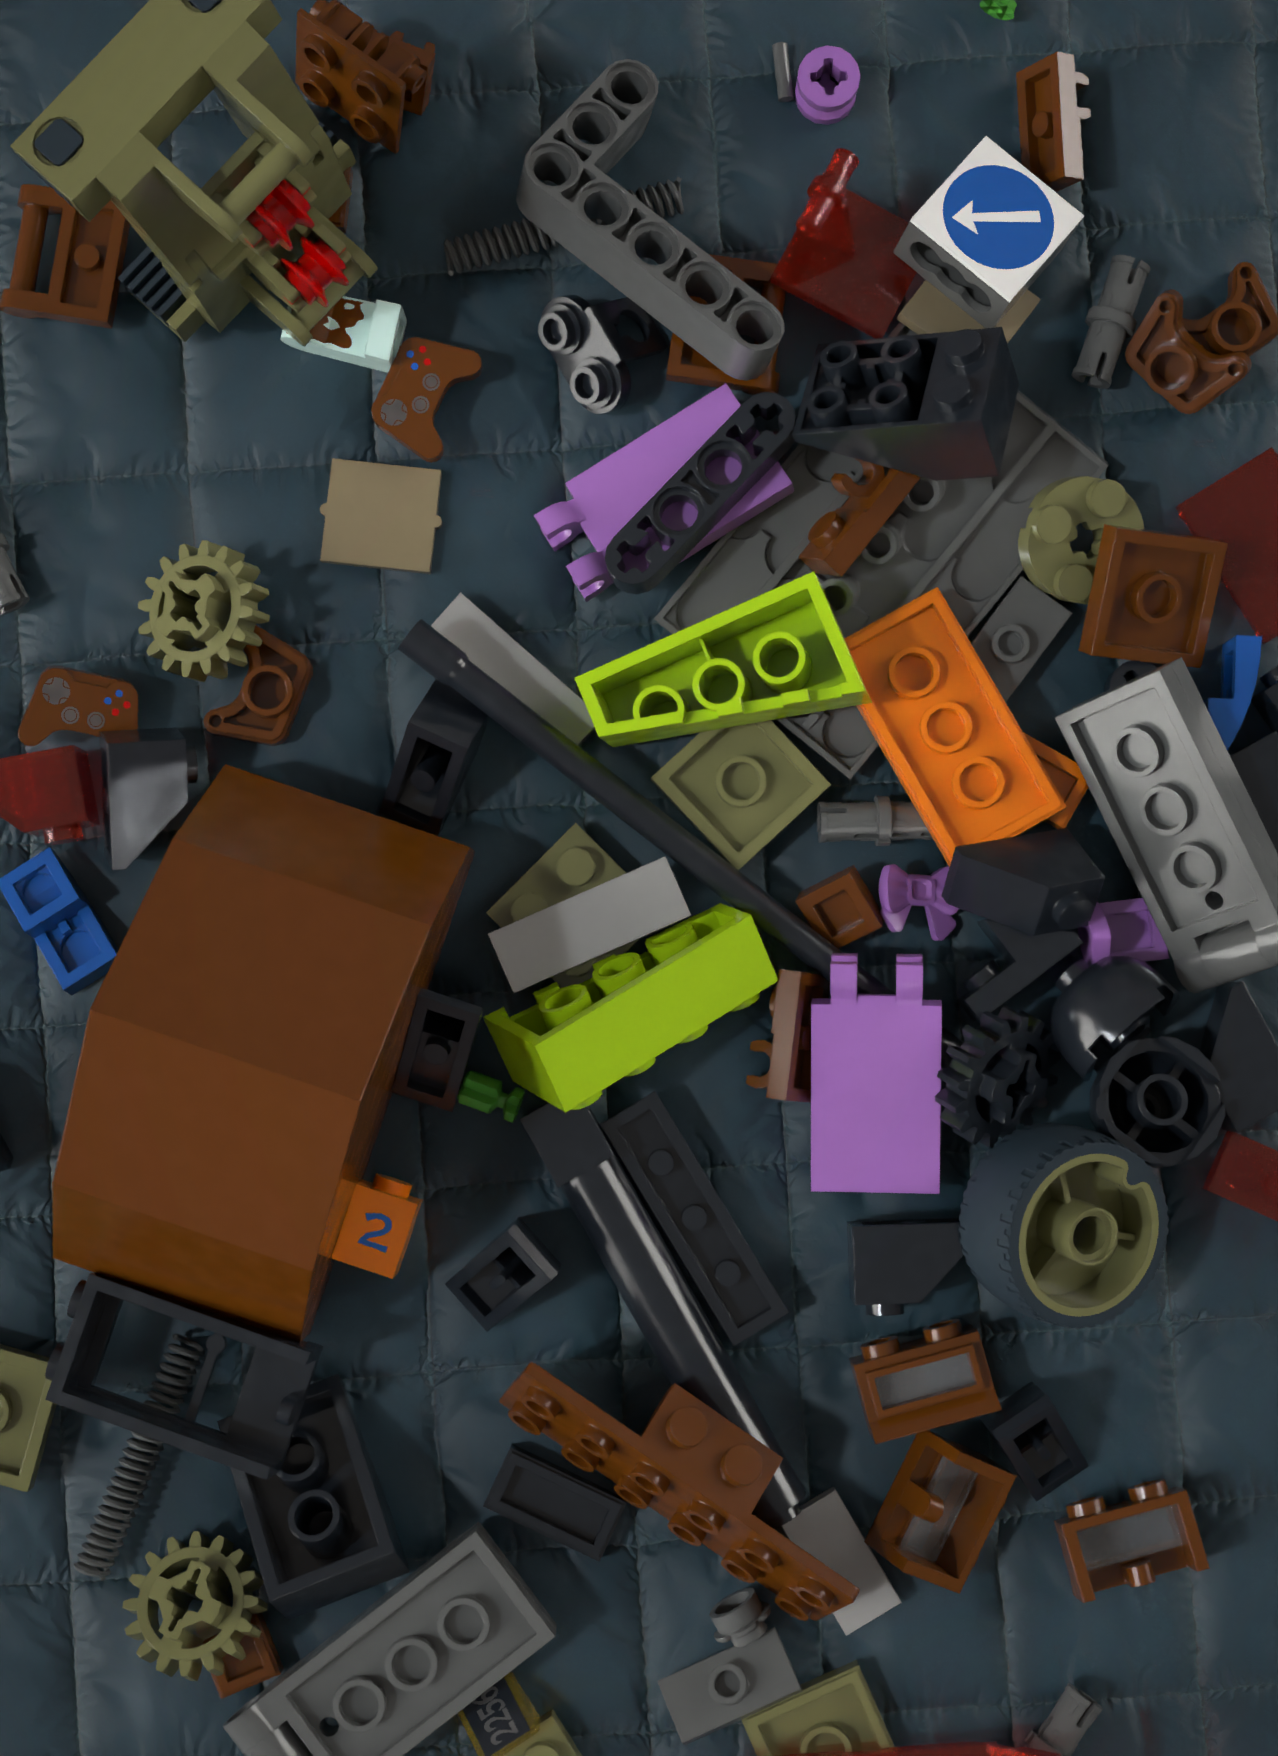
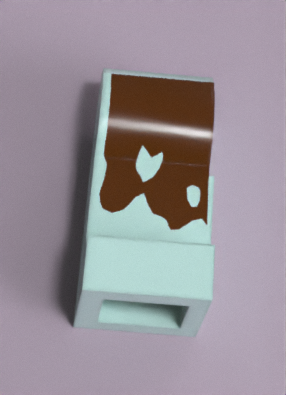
[280,296,407,373]

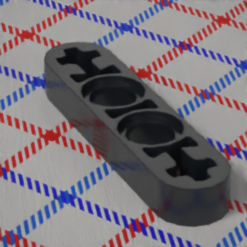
[605,392,796,594]

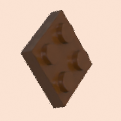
[1078,524,1228,668]

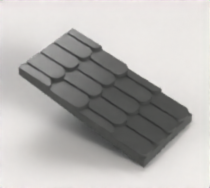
[654,322,1109,779]

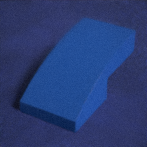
[1203,635,1262,750]
[0,847,119,995]

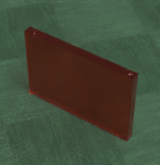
[1175,447,1278,644]

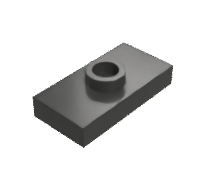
[971,576,1072,702]
[657,1627,803,1745]

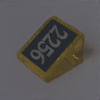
[457,1672,540,1756]

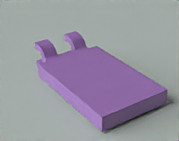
[534,383,794,602]
[811,953,942,1194]

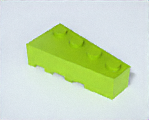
[575,571,872,747]
[483,903,779,1113]

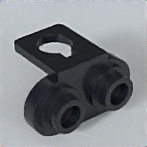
[538,295,667,414]

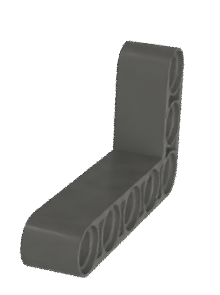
[516,59,785,381]

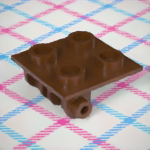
[295,0,427,154]

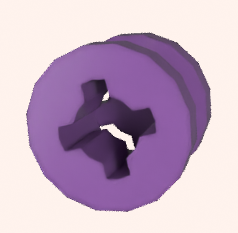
[794,45,860,125]

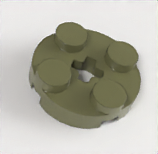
[1018,476,1145,604]

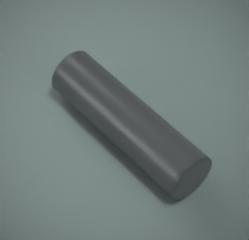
[772,42,794,102]

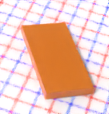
[844,587,1067,867]

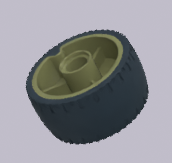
[959,1122,1169,1329]

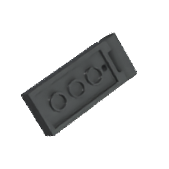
[1055,657,1278,994]
[223,1521,557,1756]

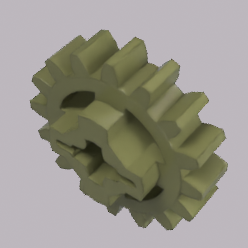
[138,540,270,682]
[122,1531,268,1681]

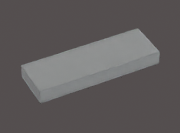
[431,592,595,746]
[488,856,691,993]

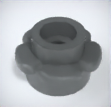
[709,1588,771,1647]

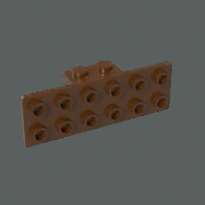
[499,1362,860,1621]

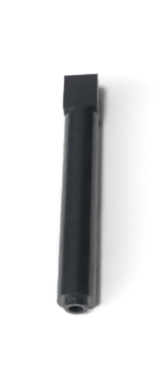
[520,1103,806,1529]

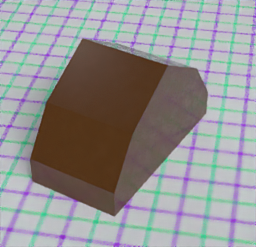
[52,764,475,1343]

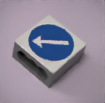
[893,136,1084,328]

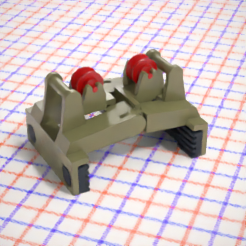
[10,0,378,347]

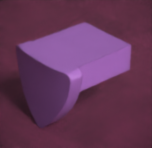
[1078,898,1169,966]

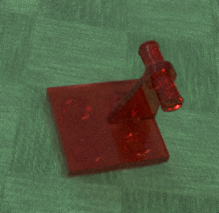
[769,148,917,339]

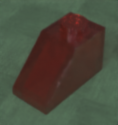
[0,745,100,845]

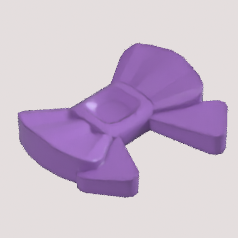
[878,864,959,941]

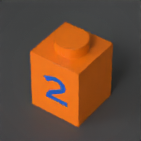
[331,1173,423,1279]

